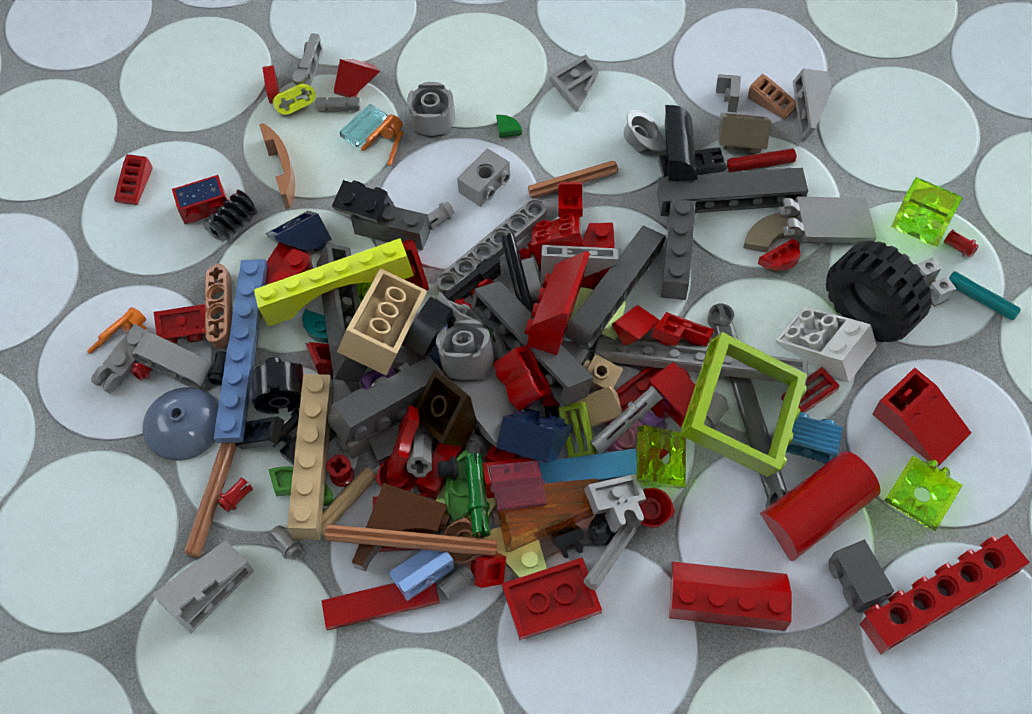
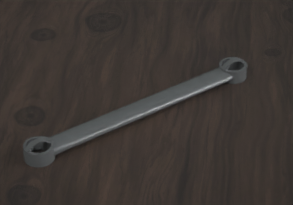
[707,303,789,508]

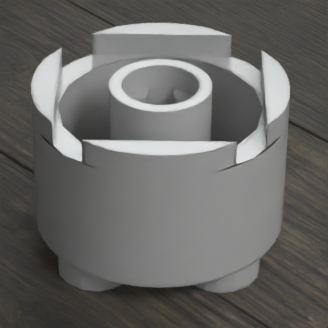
[407,82,455,136]
[436,320,494,381]

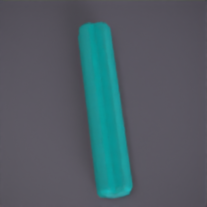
[949,271,1021,320]

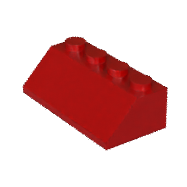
[524,251,590,355]
[669,561,792,631]

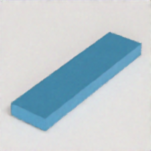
[538,448,640,491]

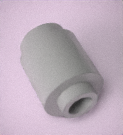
[704,392,729,429]

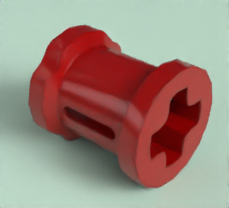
[326,454,355,487]

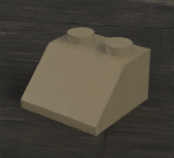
[718,113,771,153]

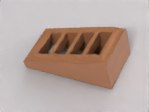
[747,74,796,120]

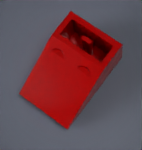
[872,367,972,468]

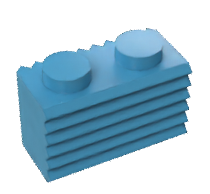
[786,412,843,463]

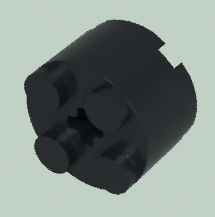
[250,357,304,414]

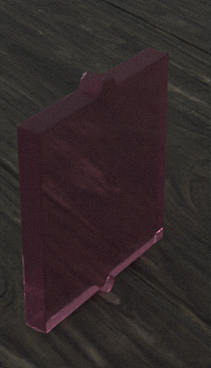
[489,460,547,511]

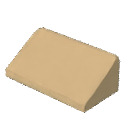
[563,386,622,434]

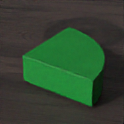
[496,115,522,138]

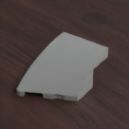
[452,365,521,447]

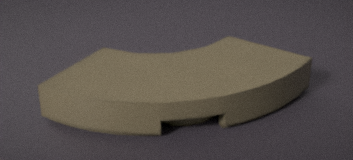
[743,212,797,252]

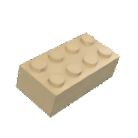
[337,268,427,375]

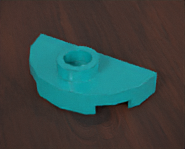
[302,309,328,343]

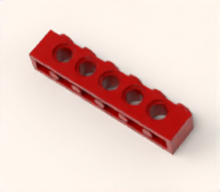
[860,534,1030,654]

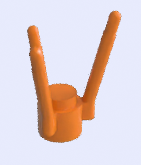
[361,114,404,166]
[87,307,147,354]

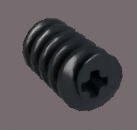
[203,189,258,241]

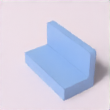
[389,550,455,601]

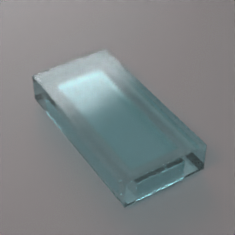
[339,104,387,148]

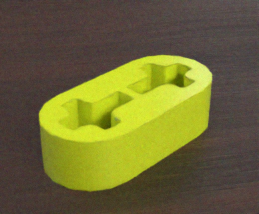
[273,84,316,115]

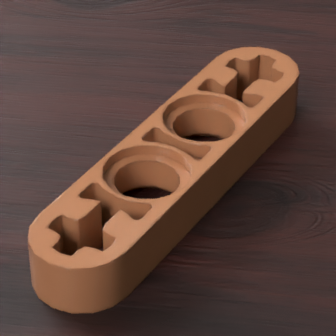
[205,264,232,349]

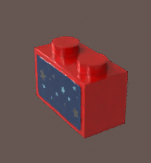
[172,175,227,224]

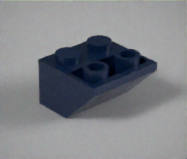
[497,409,573,463]

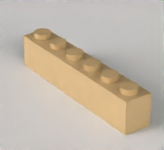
[287,374,334,540]

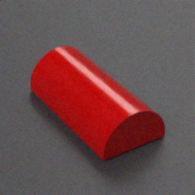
[760,451,881,561]

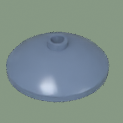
[143,387,219,460]

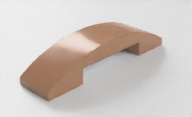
[259,123,295,209]

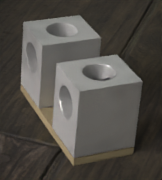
[917,257,956,307]

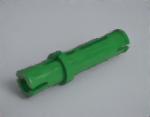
[464,453,490,538]

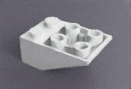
[776,306,877,382]

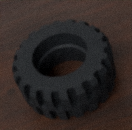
[826,241,932,342]

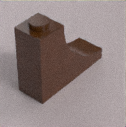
[352,483,451,572]

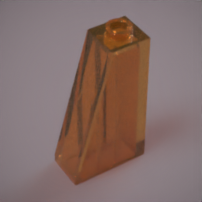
[495,478,598,552]

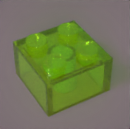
[891,177,963,247]

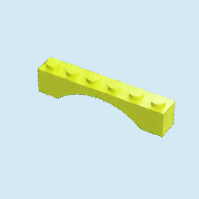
[254,238,414,327]

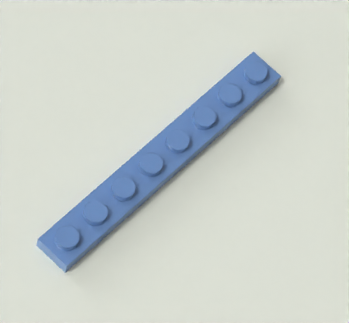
[214,259,268,443]

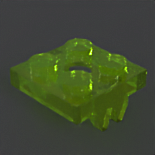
[637,425,686,489]
[884,455,963,532]

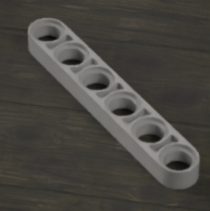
[436,199,546,295]

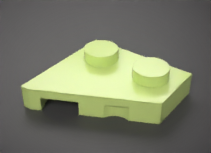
[483,518,547,578]

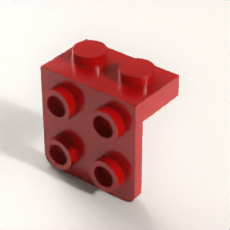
[531,213,585,271]

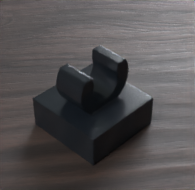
[550,524,585,558]

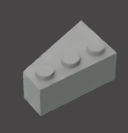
[152,541,254,634]

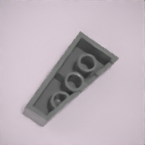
[327,355,445,445]

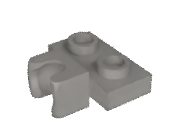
[584,474,646,533]

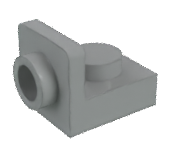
[716,74,741,112]

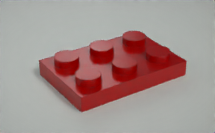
[501,557,602,641]

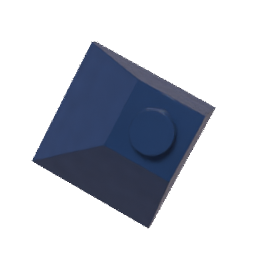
[266,210,332,252]

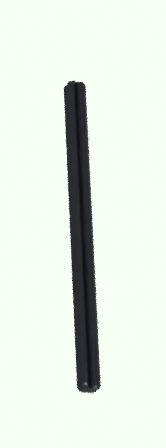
[501,233,560,418]

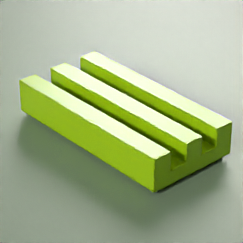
[558,402,597,458]

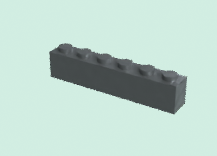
[657,167,808,216]
[317,243,368,382]
[471,281,593,407]

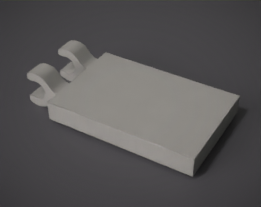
[779,197,877,243]

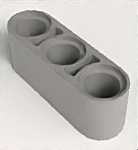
[131,332,213,389]

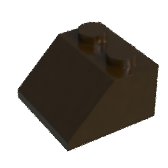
[415,369,477,447]

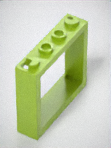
[679,332,807,477]

